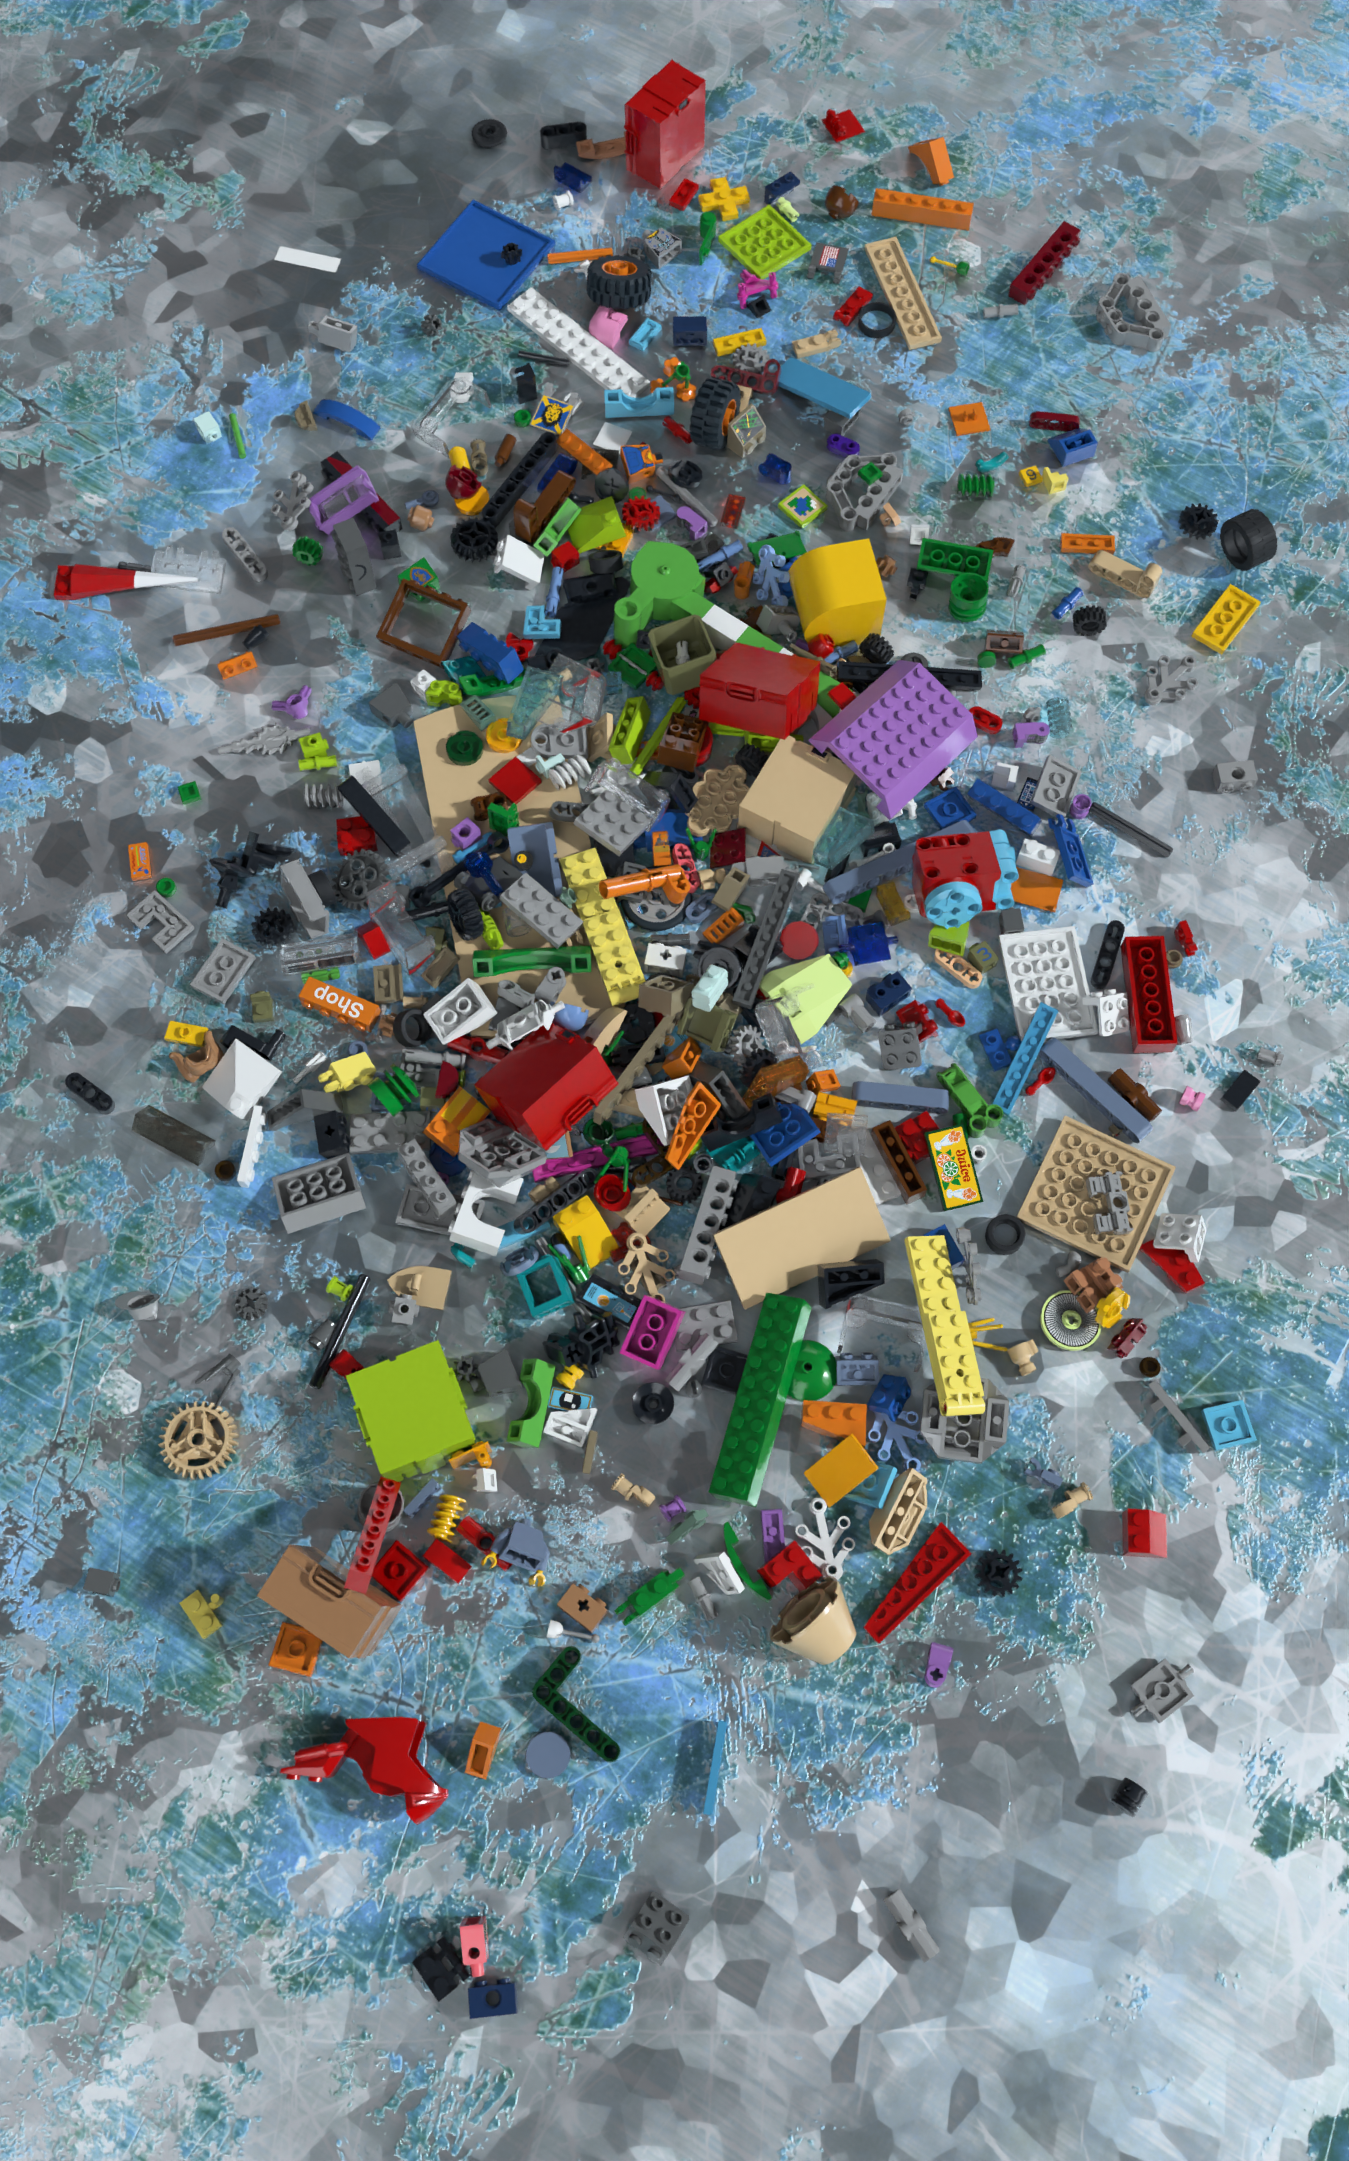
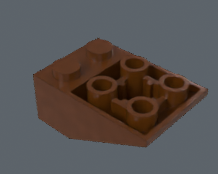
[657,712,709,772]

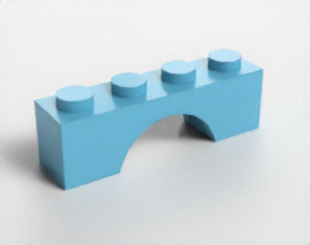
[604,387,674,418]

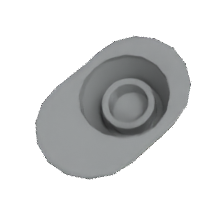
[115,1291,161,1320]

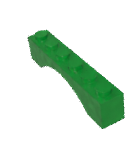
[472,946,592,977]

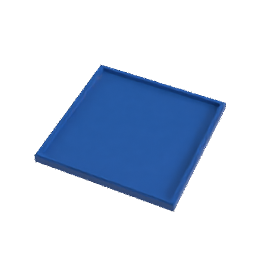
[417,200,555,311]

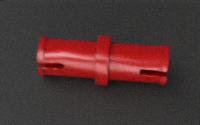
[662,416,692,444]

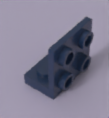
[673,316,707,346]

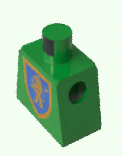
[397,557,440,601]

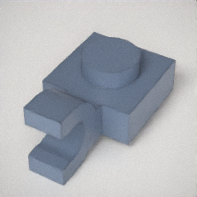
[1024,1457,1063,1490]

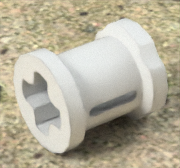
[553,190,574,211]

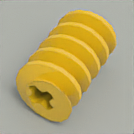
[427,1494,466,1543]

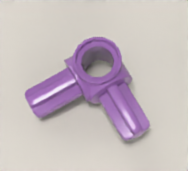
[272,685,312,719]

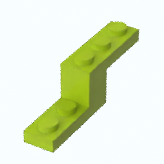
[708,722,804,752]

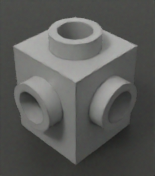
[388,1294,419,1325]

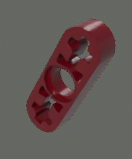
[1029,411,1080,432]

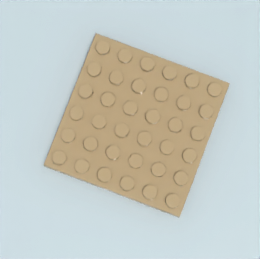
[1016,1116,1176,1273]

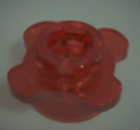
[611,1222,636,1246]

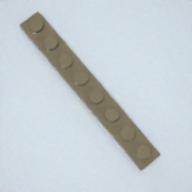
[593,1008,685,1125]

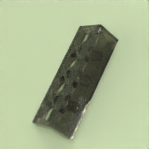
[132,1105,215,1166]

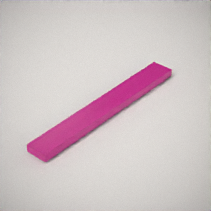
[532,1133,668,1183]

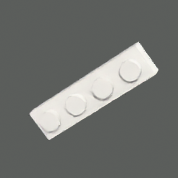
[237,1105,268,1188]

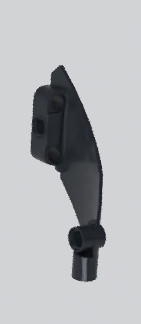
[527,574,630,674]

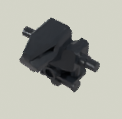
[542,1311,620,1378]

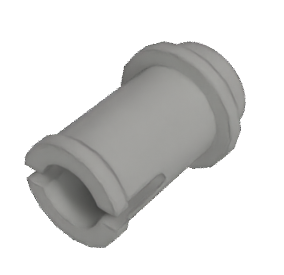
[1257,1047,1284,1066]

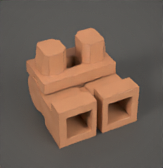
[1063,1257,1124,1313]

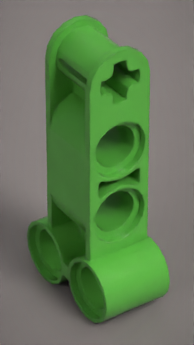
[936,1063,1003,1138]

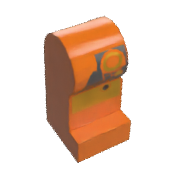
[652,831,671,867]

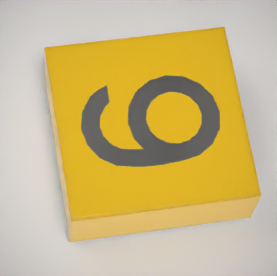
[1019,465,1043,487]

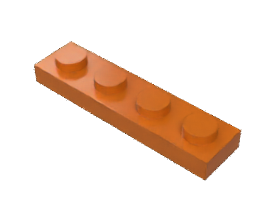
[556,428,612,476]

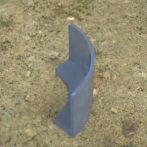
[507,822,562,897]

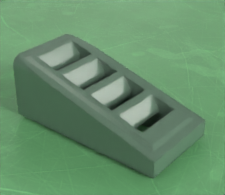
[460,695,496,731]

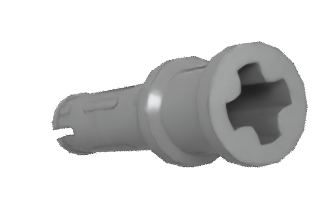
[404,1049,466,1071]

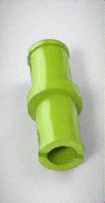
[298,755,337,771]

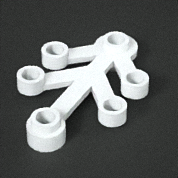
[795,1498,855,1580]

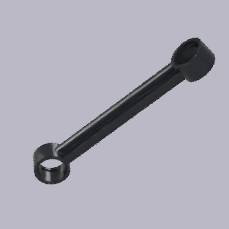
[409,832,509,908]

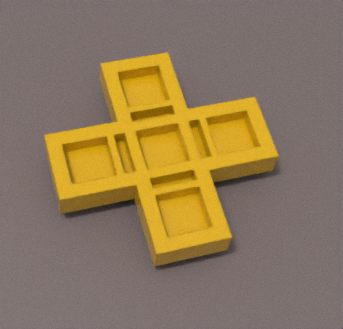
[698,177,750,222]

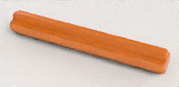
[547,247,613,264]

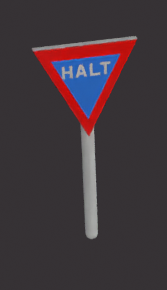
[757,841,820,870]

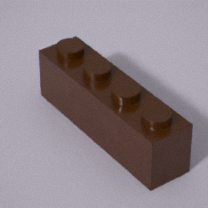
[870,1120,927,1205]

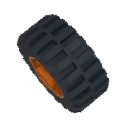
[587,255,652,309]
[690,377,741,450]

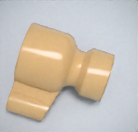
[697,868,726,890]
[528,1176,560,1205]
[1007,1339,1038,1376]

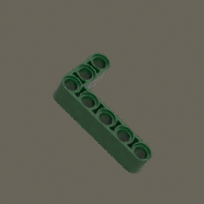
[532,1646,621,1763]

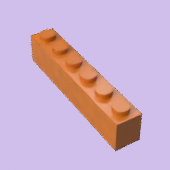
[871,188,974,231]

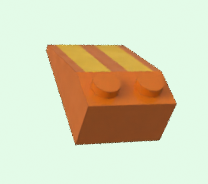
[422,1086,490,1157]

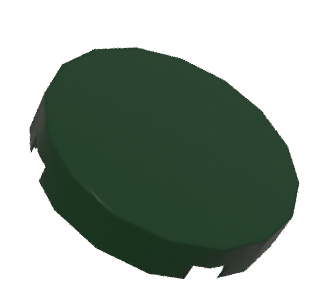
[446,730,483,766]

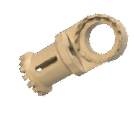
[611,1473,656,1507]
[1052,1482,1093,1519]

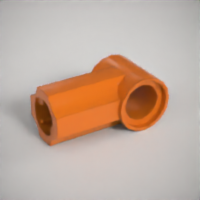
[734,561,755,599]

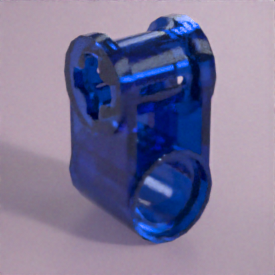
[758,453,792,485]

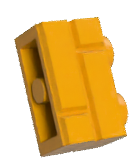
[813,1092,857,1129]

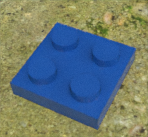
[924,786,976,830]

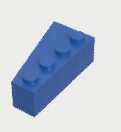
[457,622,524,684]

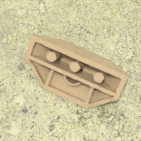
[869,1468,927,1555]

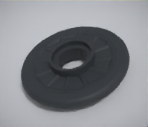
[472,119,507,147]

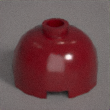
[445,465,482,500]

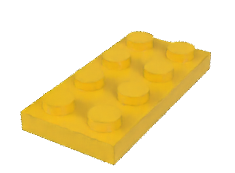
[1191,584,1261,655]

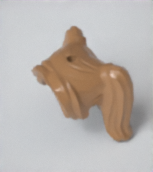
[169,1030,224,1083]

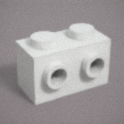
[1016,838,1060,876]

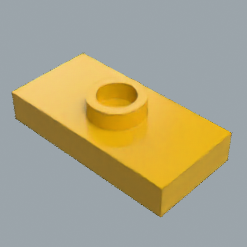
[164,1021,208,1048]

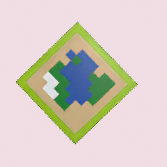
[778,484,828,529]

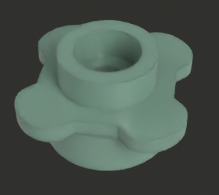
[559,887,577,909]

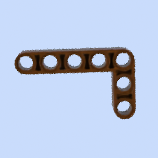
[513,470,576,543]

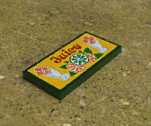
[924,1124,983,1212]

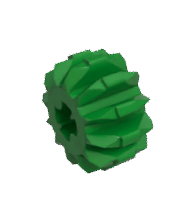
[292,536,323,566]

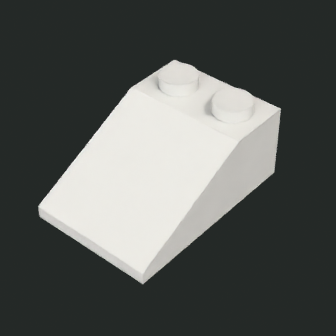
[423,978,497,1044]

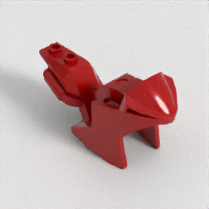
[280,1717,449,1825]

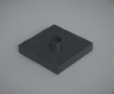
[701,1346,748,1396]

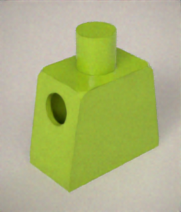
[928,921,969,957]

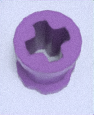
[659,1495,687,1522]

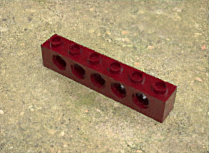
[1008,221,1081,305]

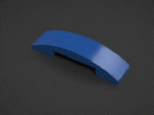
[313,399,381,441]

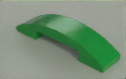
[458,664,531,696]
[723,1521,772,1603]

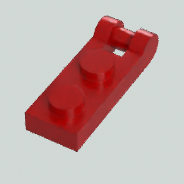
[833,286,873,327]

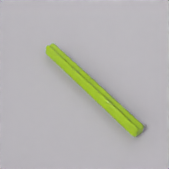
[628,697,686,778]

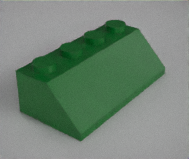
[917,538,994,582]

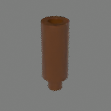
[494,434,517,467]

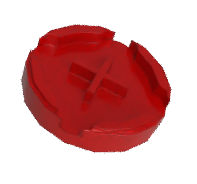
[780,921,819,960]

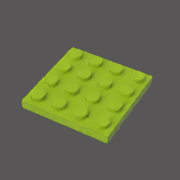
[718,205,812,280]

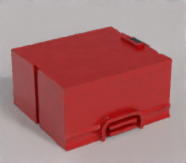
[624,59,706,190]
[699,642,821,740]
[474,1023,619,1151]

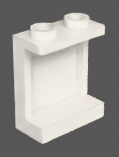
[493,535,544,591]

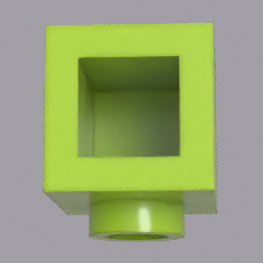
[299,732,329,759]

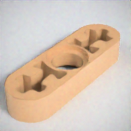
[934,948,982,989]

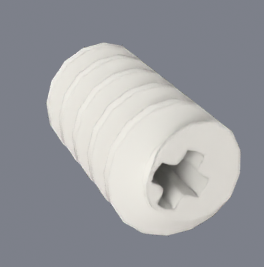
[549,754,591,790]

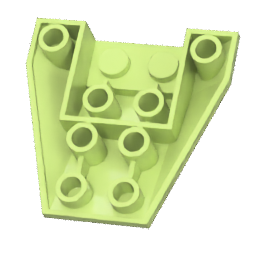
[759,954,852,1045]

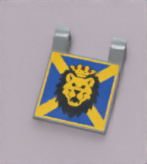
[530,383,580,437]

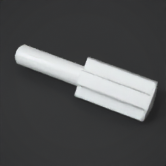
[293,1051,327,1084]

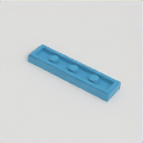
[703,1720,727,1816]

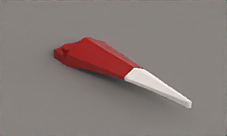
[54,564,198,600]

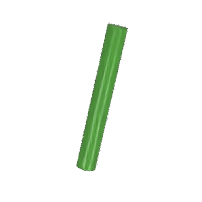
[229,413,246,459]

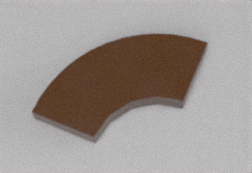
[975,537,1015,557]

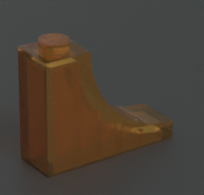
[742,1055,809,1110]

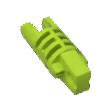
[478,906,504,950]

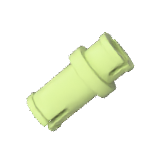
[776,197,799,222]

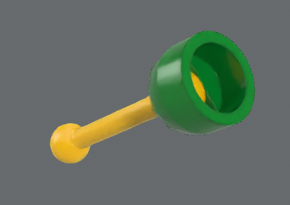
[930,256,970,276]

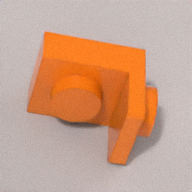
[806,1069,841,1096]

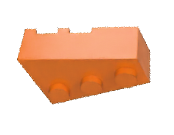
[801,1400,867,1448]

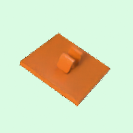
[949,402,990,436]

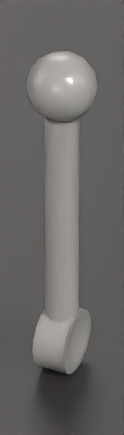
[374,1004,387,1042]

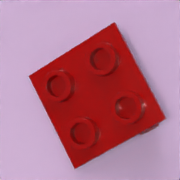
[821,109,865,143]

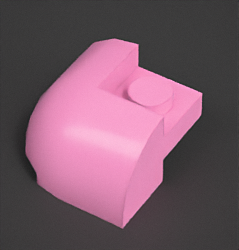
[588,305,628,349]

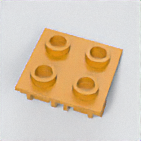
[449,1441,492,1470]

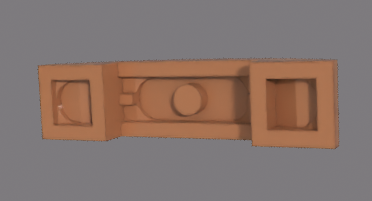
[576,131,626,159]

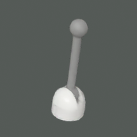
[547,1620,600,1643]

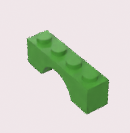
[506,1358,555,1448]

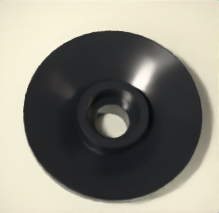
[632,1382,674,1424]

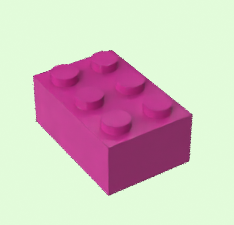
[619,1295,685,1370]

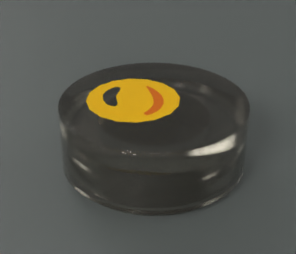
[514,851,533,871]

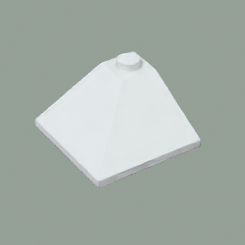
[202,1039,282,1120]
[635,1075,692,1146]

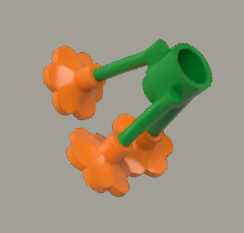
[650,357,696,402]

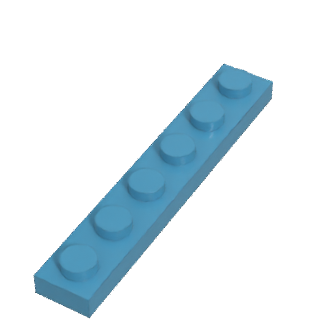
[991,1002,1058,1116]

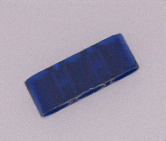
[537,452,578,493]

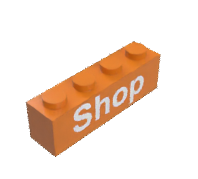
[299,976,381,1033]

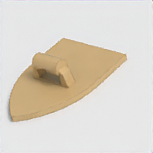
[387,1266,452,1310]

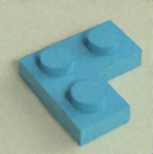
[523,605,561,639]

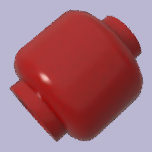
[807,633,835,659]

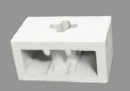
[644,943,687,978]

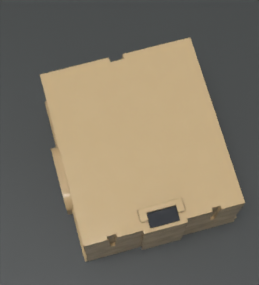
[736,736,857,865]

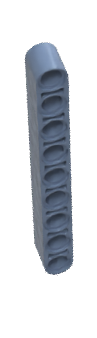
[823,820,976,904]

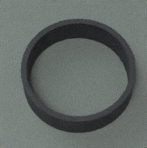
[858,302,896,339]

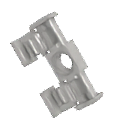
[1086,1171,1134,1235]

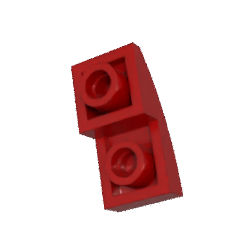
[422,1539,472,1584]

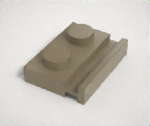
[373,964,404,1004]

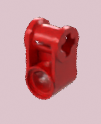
[329,1349,365,1379]

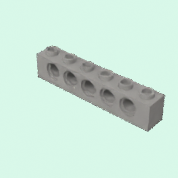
[679,1166,739,1285]

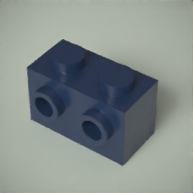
[865,971,912,1017]

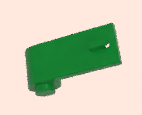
[699,212,716,266]

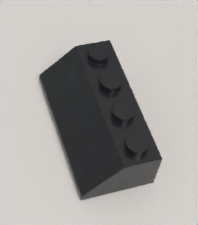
[715,1173,781,1248]

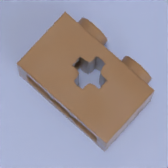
[557,1583,608,1633]

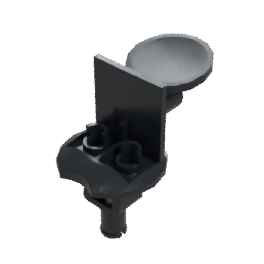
[209,831,297,909]

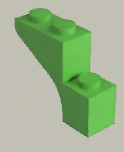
[533,498,582,557]

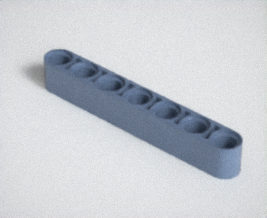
[1038,1037,1153,1143]

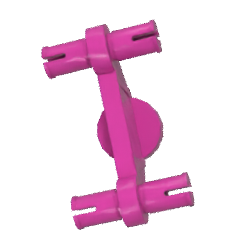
[737,269,778,309]

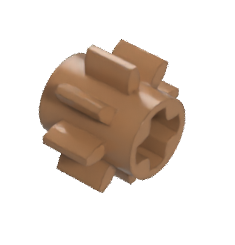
[876,555,897,577]
[379,1012,398,1038]

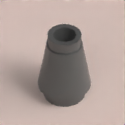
[307,1319,336,1351]

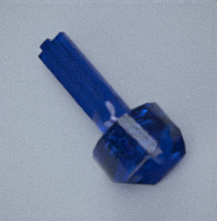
[463,852,504,896]

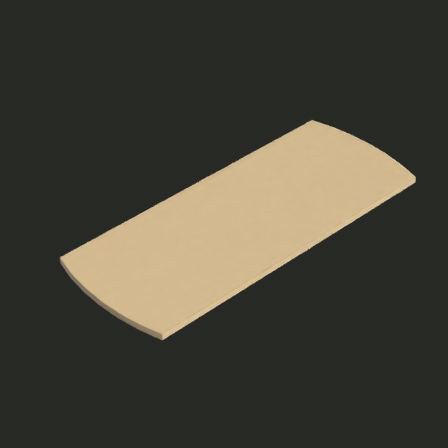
[413,694,625,1039]

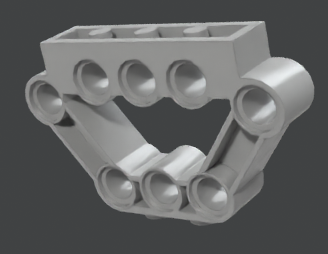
[1096,273,1171,352]
[826,452,903,531]

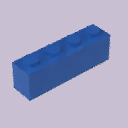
[967,778,1042,837]

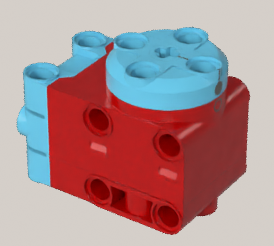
[912,829,1019,929]

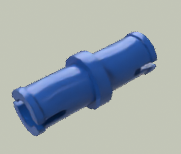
[1052,587,1084,620]

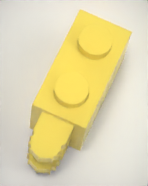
[317,1052,376,1093]

